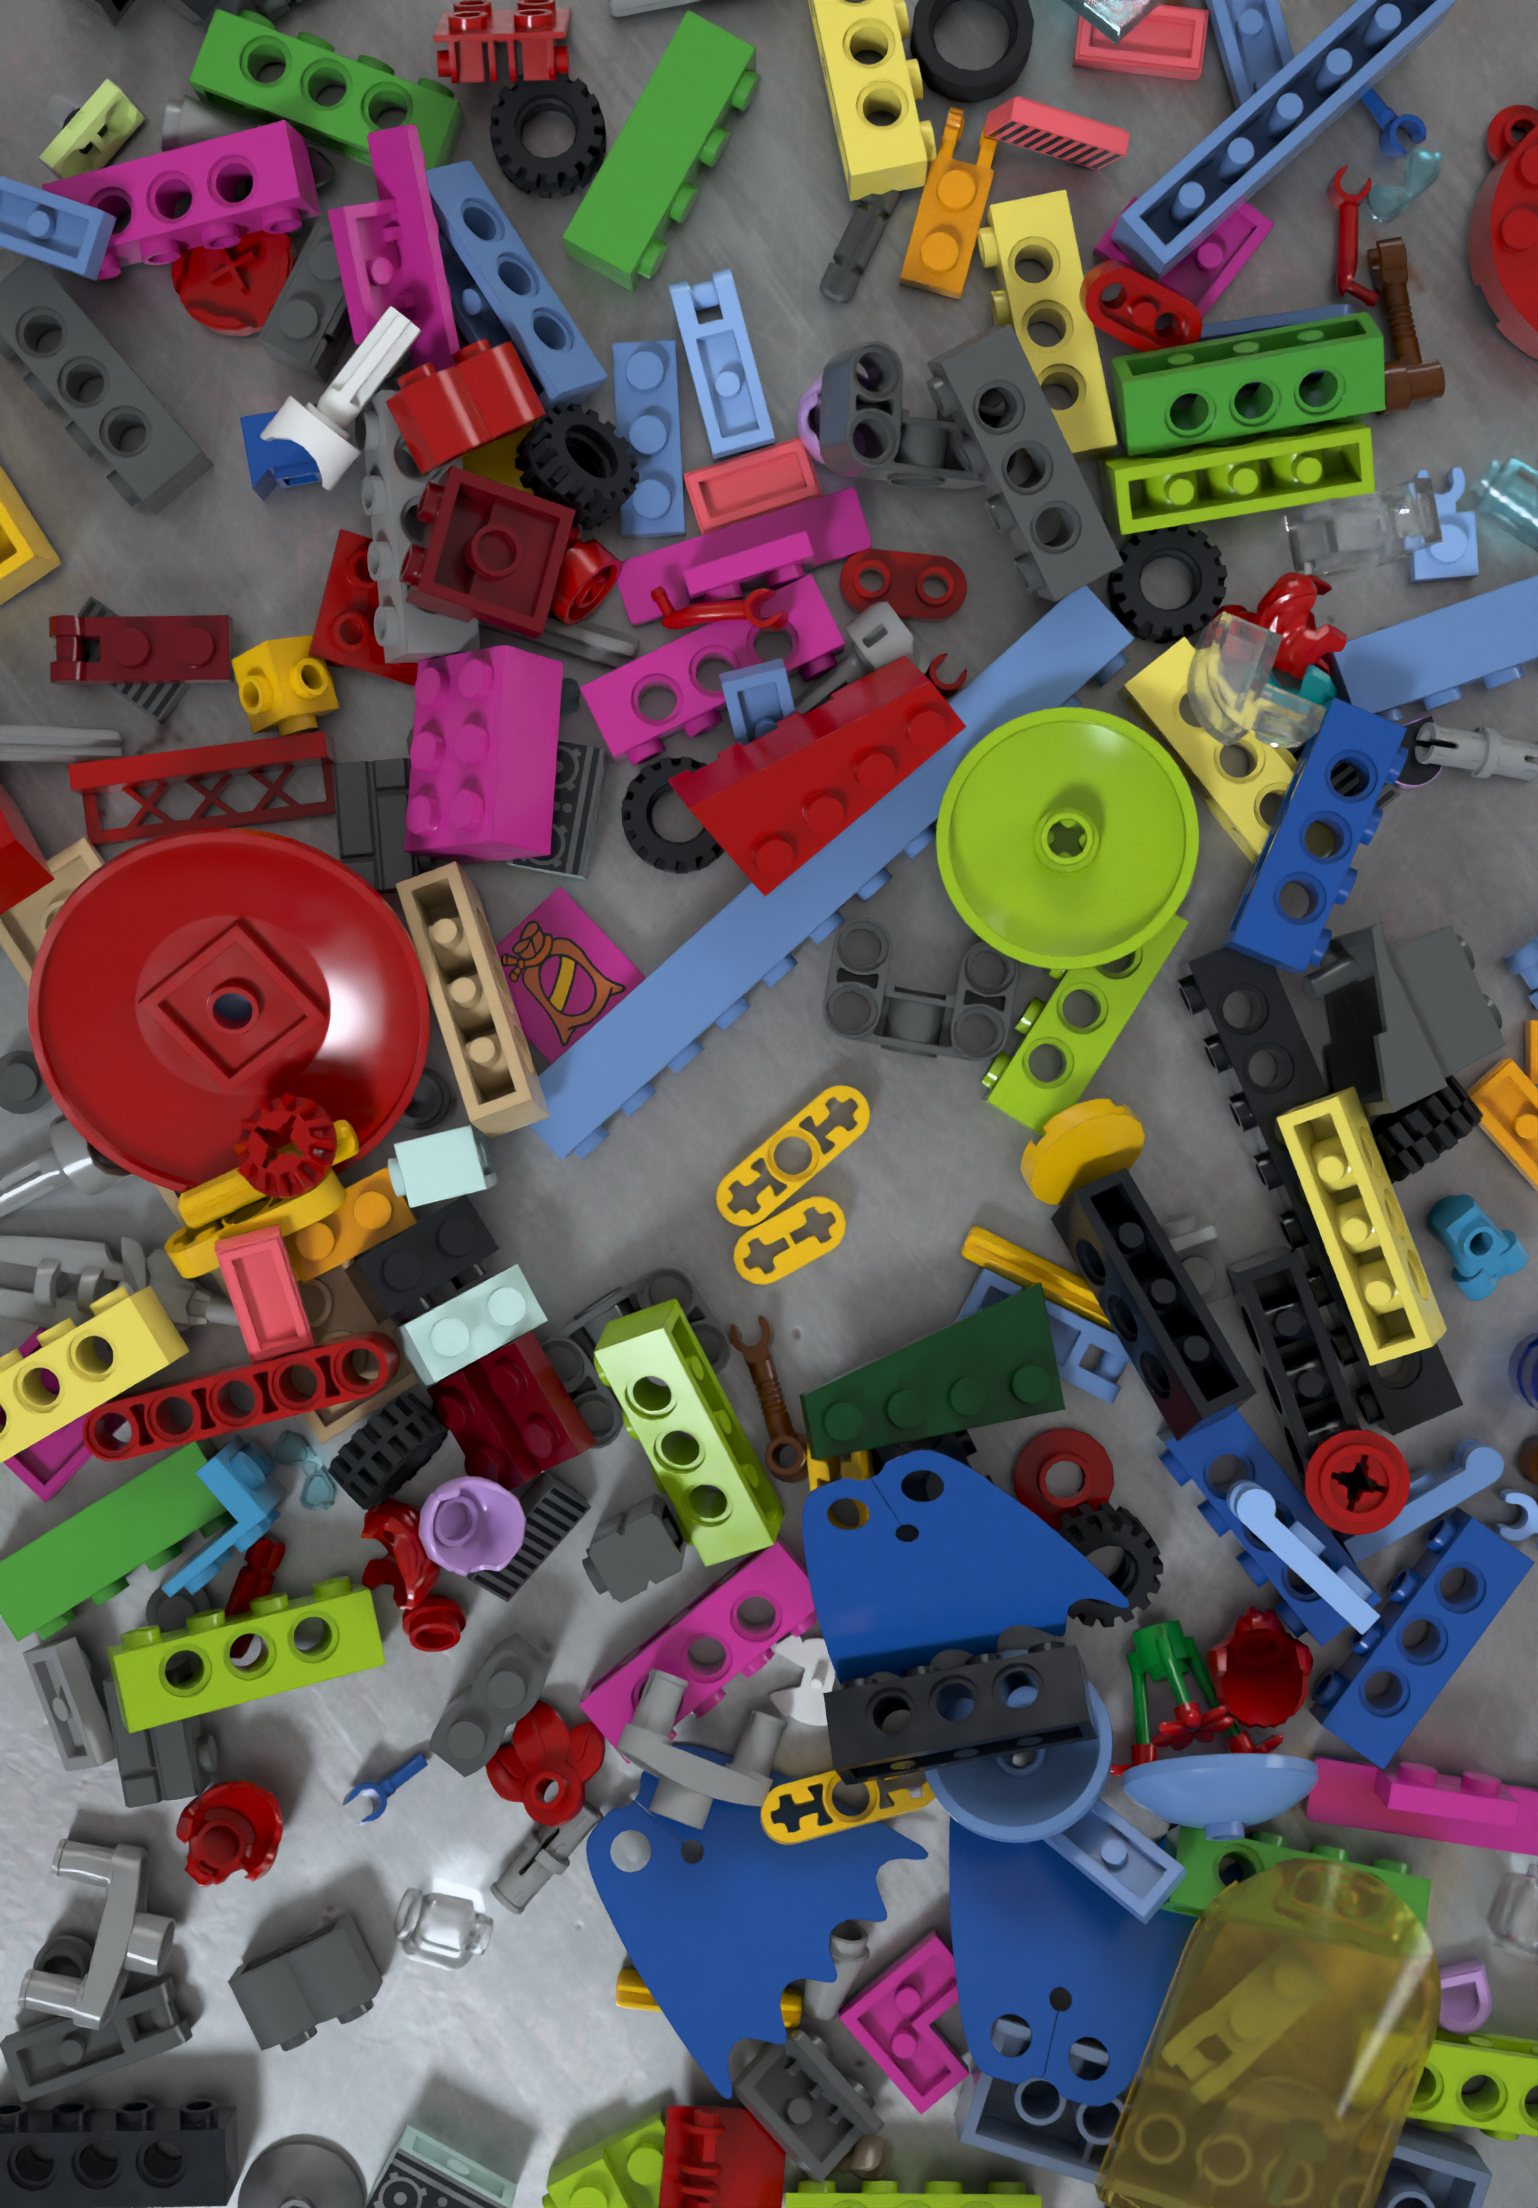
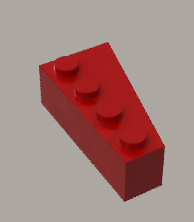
[667,656,966,897]

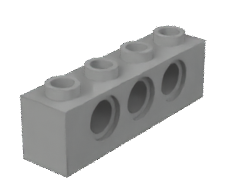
[355,390,481,663]

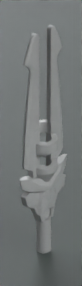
[0,1235,240,1351]

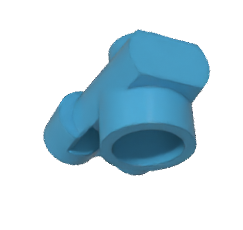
[1427,1194,1529,1301]

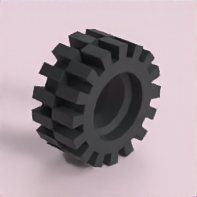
[1370,1074,1483,1184]

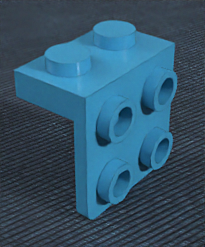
[161,1434,287,1598]

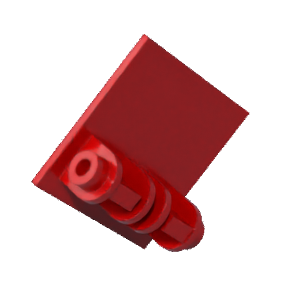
[433,0,571,84]
[309,529,418,687]
[658,2105,786,2208]

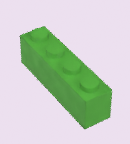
[562,10,761,292]
[0,1438,236,1642]

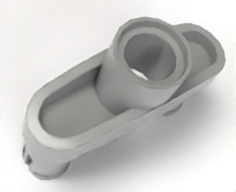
[616,1668,788,1830]
[18,1839,175,2031]

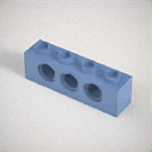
[425,160,609,429]

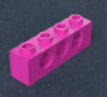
[42,120,321,281]
[579,574,845,767]
[579,1533,818,1764]

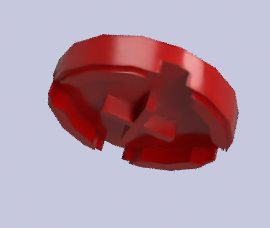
[171,230,298,336]

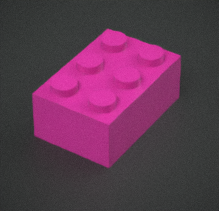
[404,645,563,865]

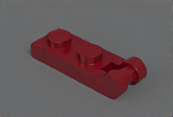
[49,615,234,685]

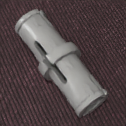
[1415,722,1538,783]
[490,1796,603,1915]

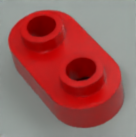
[1079,260,1202,352]
[839,549,967,623]

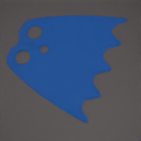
[802,1450,1130,1685]
[586,1745,928,2099]
[949,1816,1244,2107]

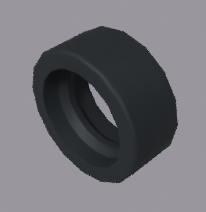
[910,0,1034,103]

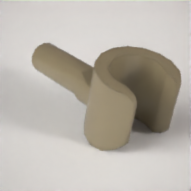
[800,2135,892,2181]

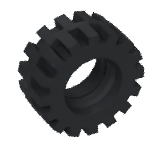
[489,73,607,199]
[515,403,639,530]
[1107,524,1227,644]
[621,756,725,874]
[328,1393,448,1510]
[1051,1502,1163,1628]

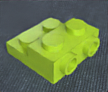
[542,2110,666,2208]

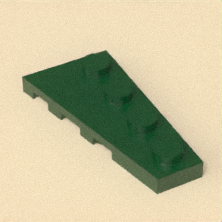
[799,1282,1065,1460]

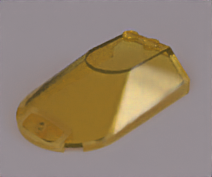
[1095,1859,1441,2208]

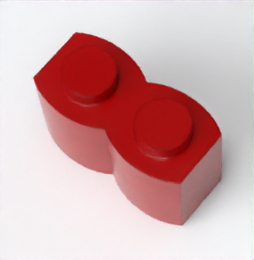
[386,338,546,475]

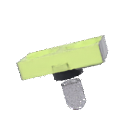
[38,78,147,180]

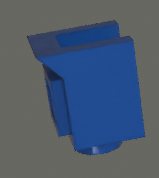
[240,404,322,501]

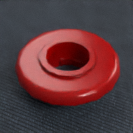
[1014,1428,1114,1529]

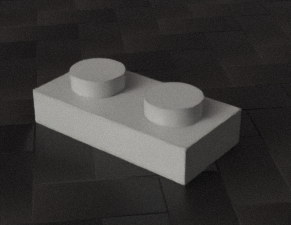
[23,1636,117,1771]

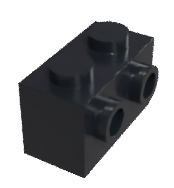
[344,1194,500,1324]

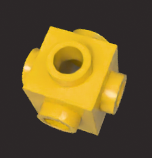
[231,635,340,737]

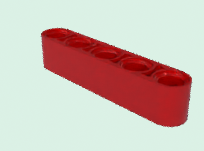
[82,1331,400,1462]

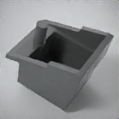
[1302,922,1506,1116]

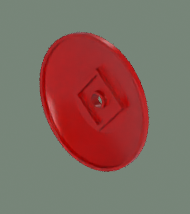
[28,827,430,1193]

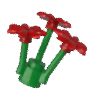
[1110,1620,1284,1776]

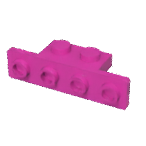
[327,124,461,372]
[617,487,872,626]
[1304,1755,1538,1856]

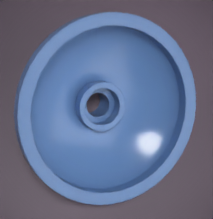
[924,1649,1114,1843]
[1122,1753,1319,1841]

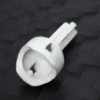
[259,305,422,492]

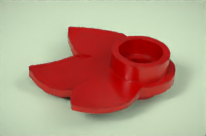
[485,1700,606,1827]

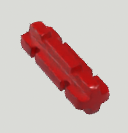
[224,1535,285,1659]

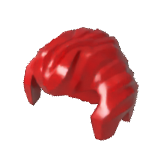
[1252,572,1347,680]
[361,1498,442,1610]
[1206,1606,1313,1729]
[176,1779,284,1888]

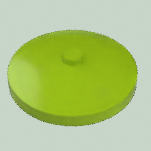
[936,707,1199,970]

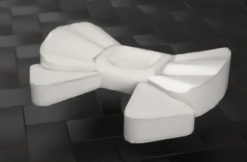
[770,1634,836,1726]

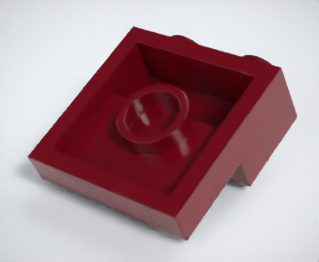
[399,466,576,639]
[427,1331,596,1491]

